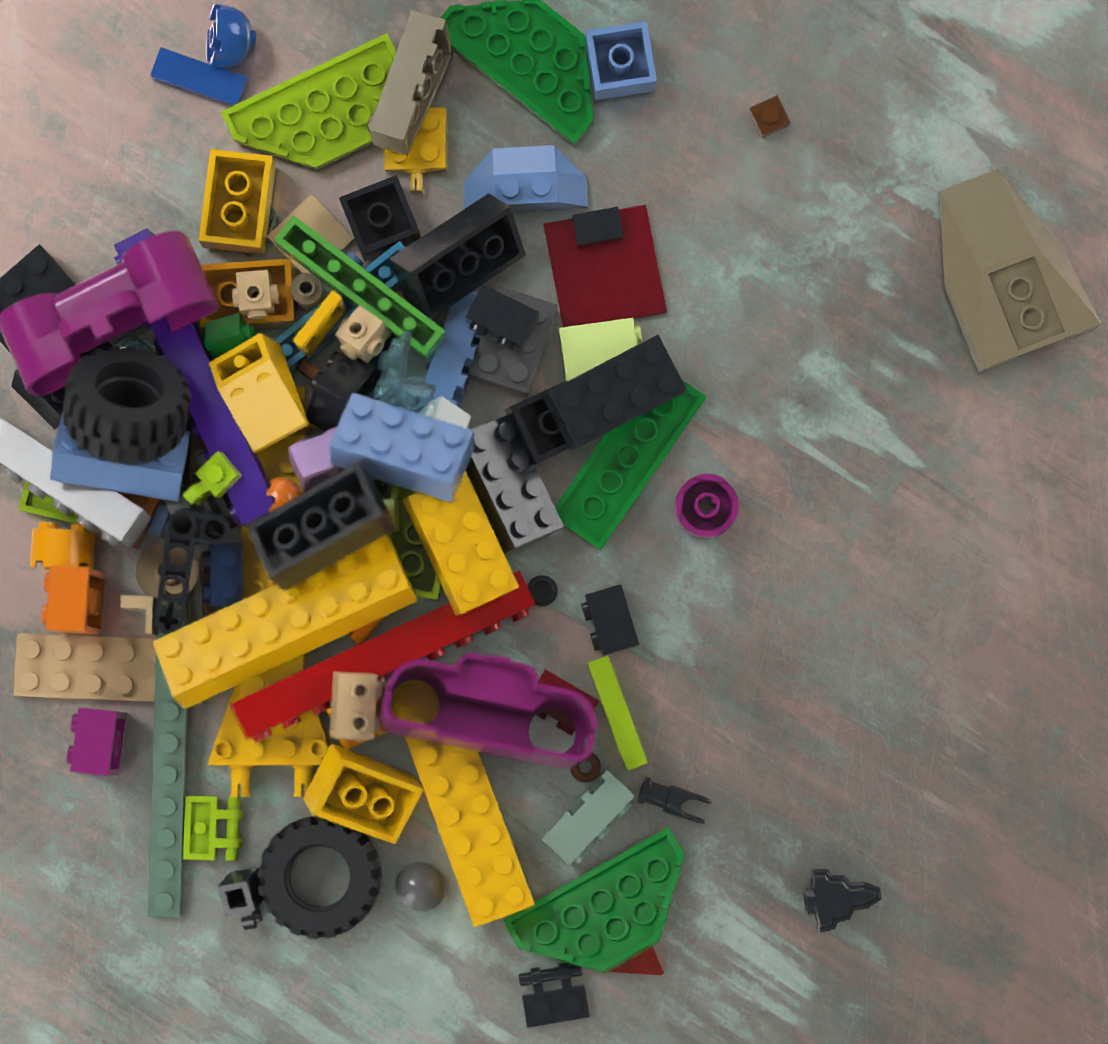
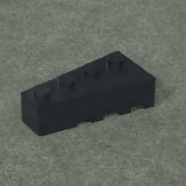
[306,334,402,432]

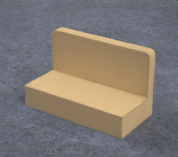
[120,595,157,637]

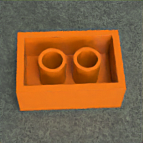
[41,565,106,636]

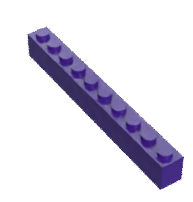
[114,228,275,527]

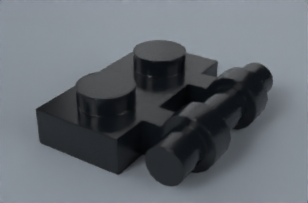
[518,962,590,1028]

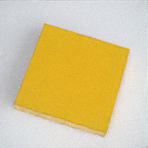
[293,290,347,357]

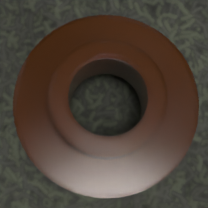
[570,752,601,783]

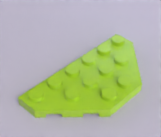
[220,33,397,170]

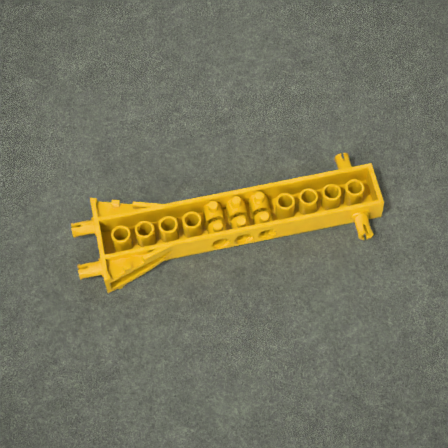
[207,386,330,797]

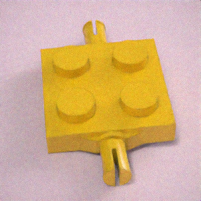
[384,107,447,193]

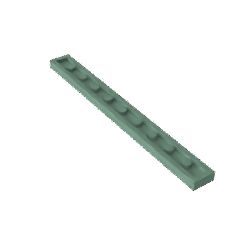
[148,600,191,917]

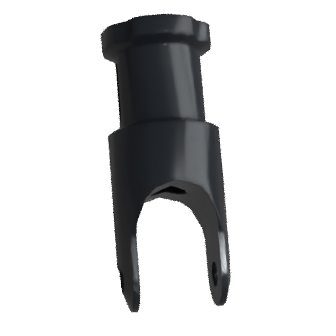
[637,776,712,824]

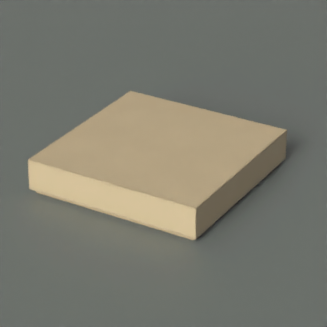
[267,194,355,274]

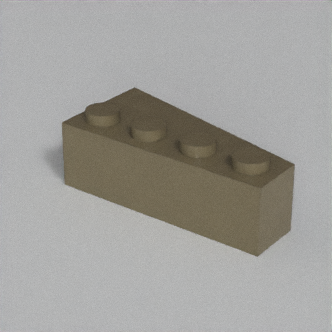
[368,10,454,156]

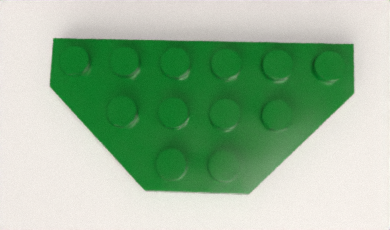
[440,0,594,146]
[503,827,685,973]

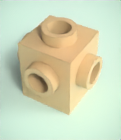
[232,270,279,320]
[335,305,391,363]

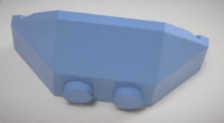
[463,145,588,212]

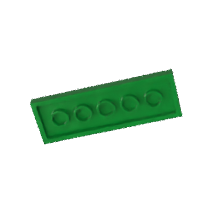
[555,380,707,551]

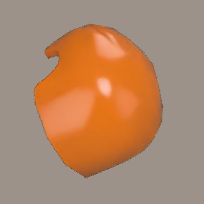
[266,477,303,513]

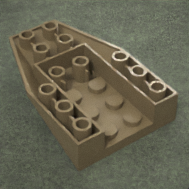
[939,169,1102,374]

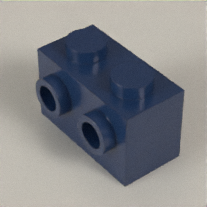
[202,543,243,610]

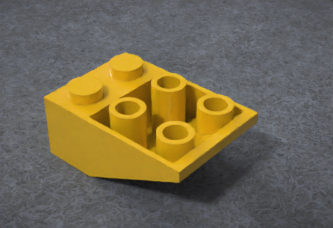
[209,333,309,454]

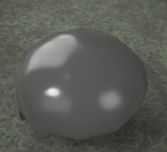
[395,861,446,912]

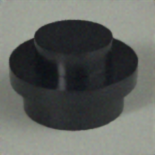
[527,575,558,607]

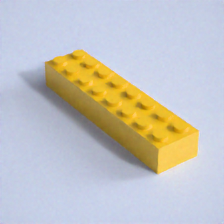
[153,534,418,709]
[392,680,536,928]

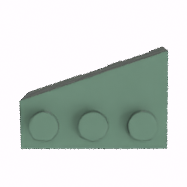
[541,769,635,865]

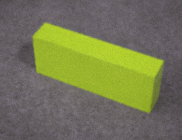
[587,656,648,771]

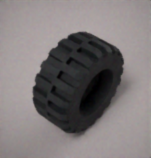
[63,346,191,465]
[257,816,382,939]

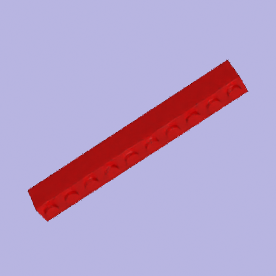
[230,570,536,743]

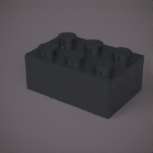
[0,244,76,352]

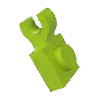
[183,451,242,506]

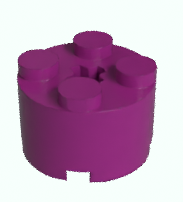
[674,474,739,540]

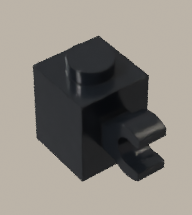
[217,867,264,930]

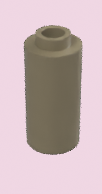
[291,273,327,314]

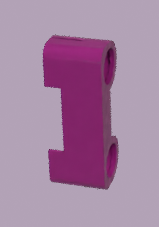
[0,231,219,396]
[379,653,596,769]

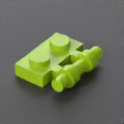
[183,796,243,861]

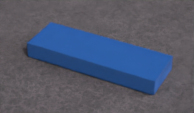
[150,47,248,106]

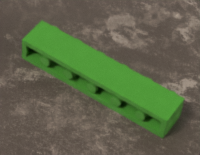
[274,215,446,361]

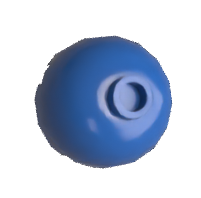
[206,4,256,68]

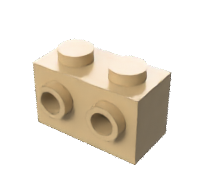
[330,672,381,740]

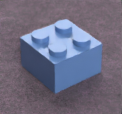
[585,21,657,100]

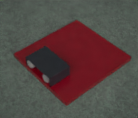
[543,204,667,327]

